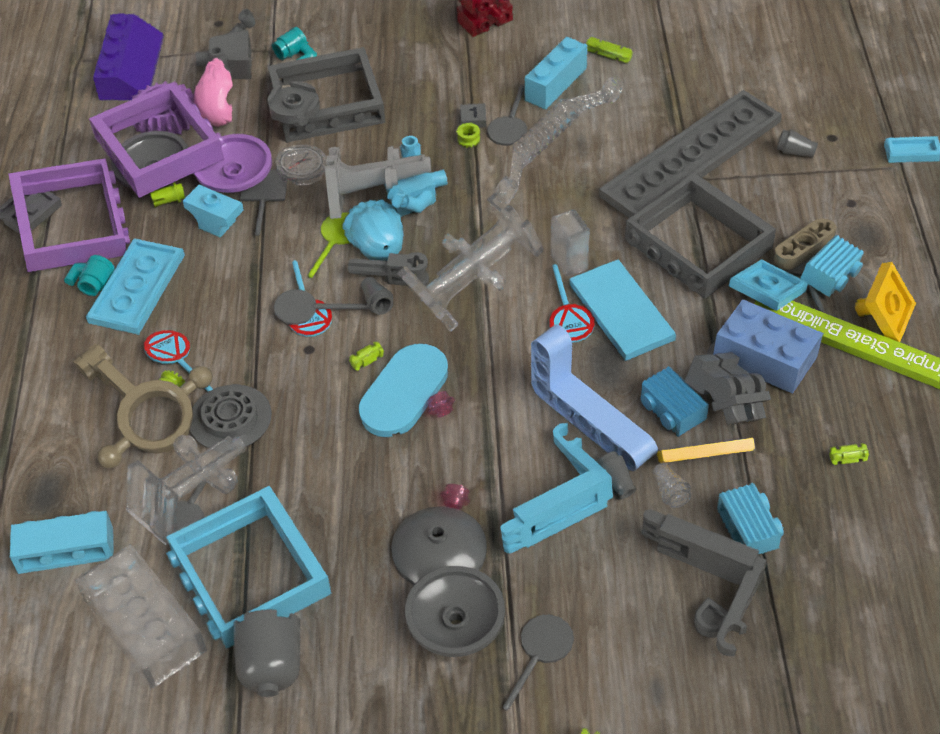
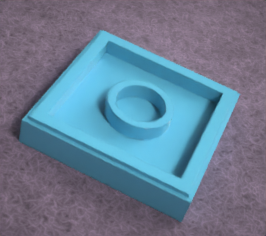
[729,259,808,311]

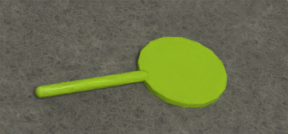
[308,212,350,278]

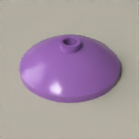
[194,134,272,193]

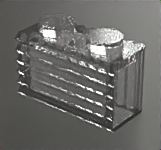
[550,209,590,277]

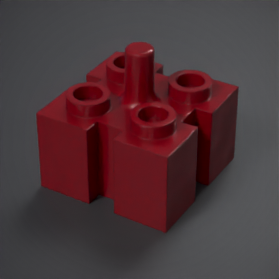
[457,0,513,37]

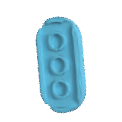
[359,344,448,437]

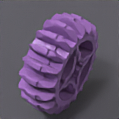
[132,81,194,135]

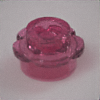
[427,391,455,418]
[440,483,470,510]

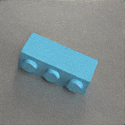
[525,36,587,110]
[10,511,114,574]

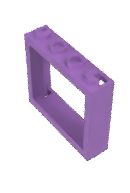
[89,82,224,198]
[9,158,130,272]

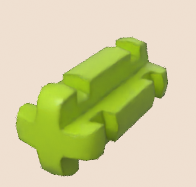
[349,342,384,370]
[829,443,869,465]

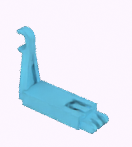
[500,423,613,553]

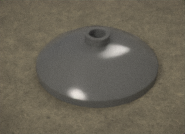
[111,131,188,189]
[391,506,487,585]
[405,566,505,657]

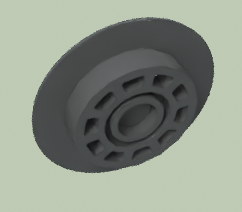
[190,384,272,451]

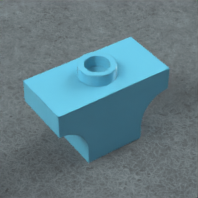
[183,185,243,237]

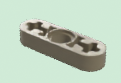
[774,218,837,270]

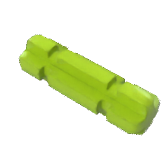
[586,37,633,63]

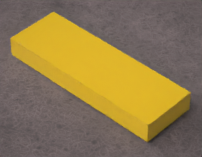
[657,438,755,463]

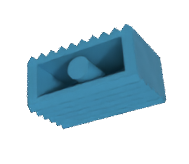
[641,366,709,436]

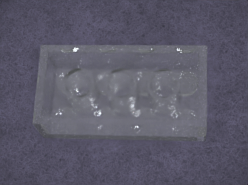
[75,544,208,689]

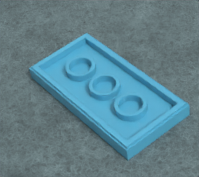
[86,238,185,335]
[569,259,676,361]

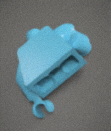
[384,136,448,216]

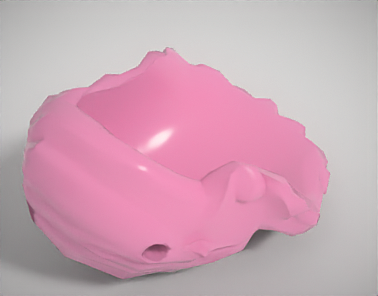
[193,58,233,127]

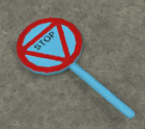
[289,260,332,337]
[549,264,595,342]
[144,330,213,392]

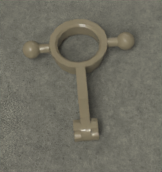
[73,343,213,468]

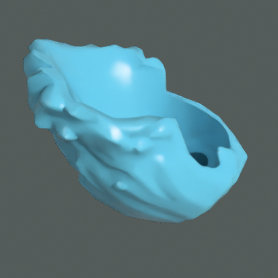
[342,199,404,261]

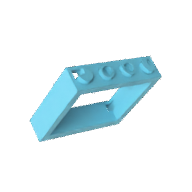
[166,486,331,649]

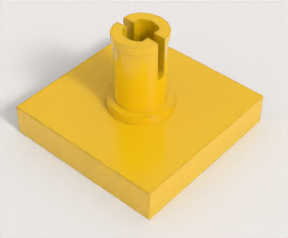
[855,262,916,342]

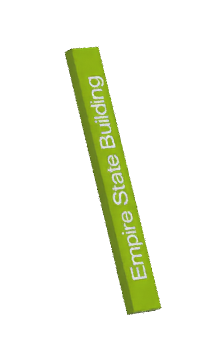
[754,300,940,389]

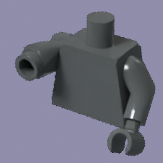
[195,8,255,79]

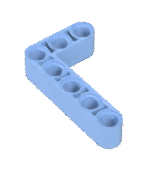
[531,324,658,471]

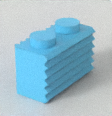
[800,235,864,297]
[717,483,784,554]

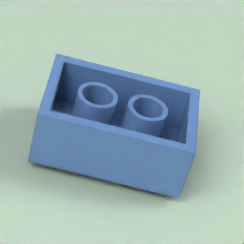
[713,299,823,394]

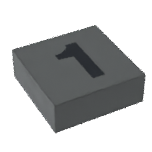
[460,103,487,127]

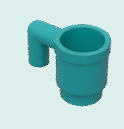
[272,27,317,60]
[64,255,115,296]

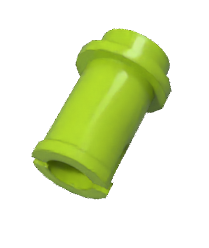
[151,182,185,207]

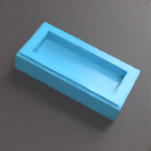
[884,136,940,163]

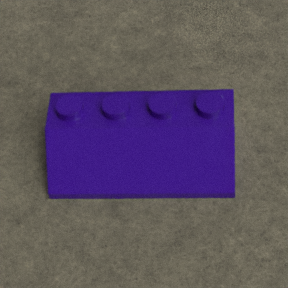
[93,13,164,100]

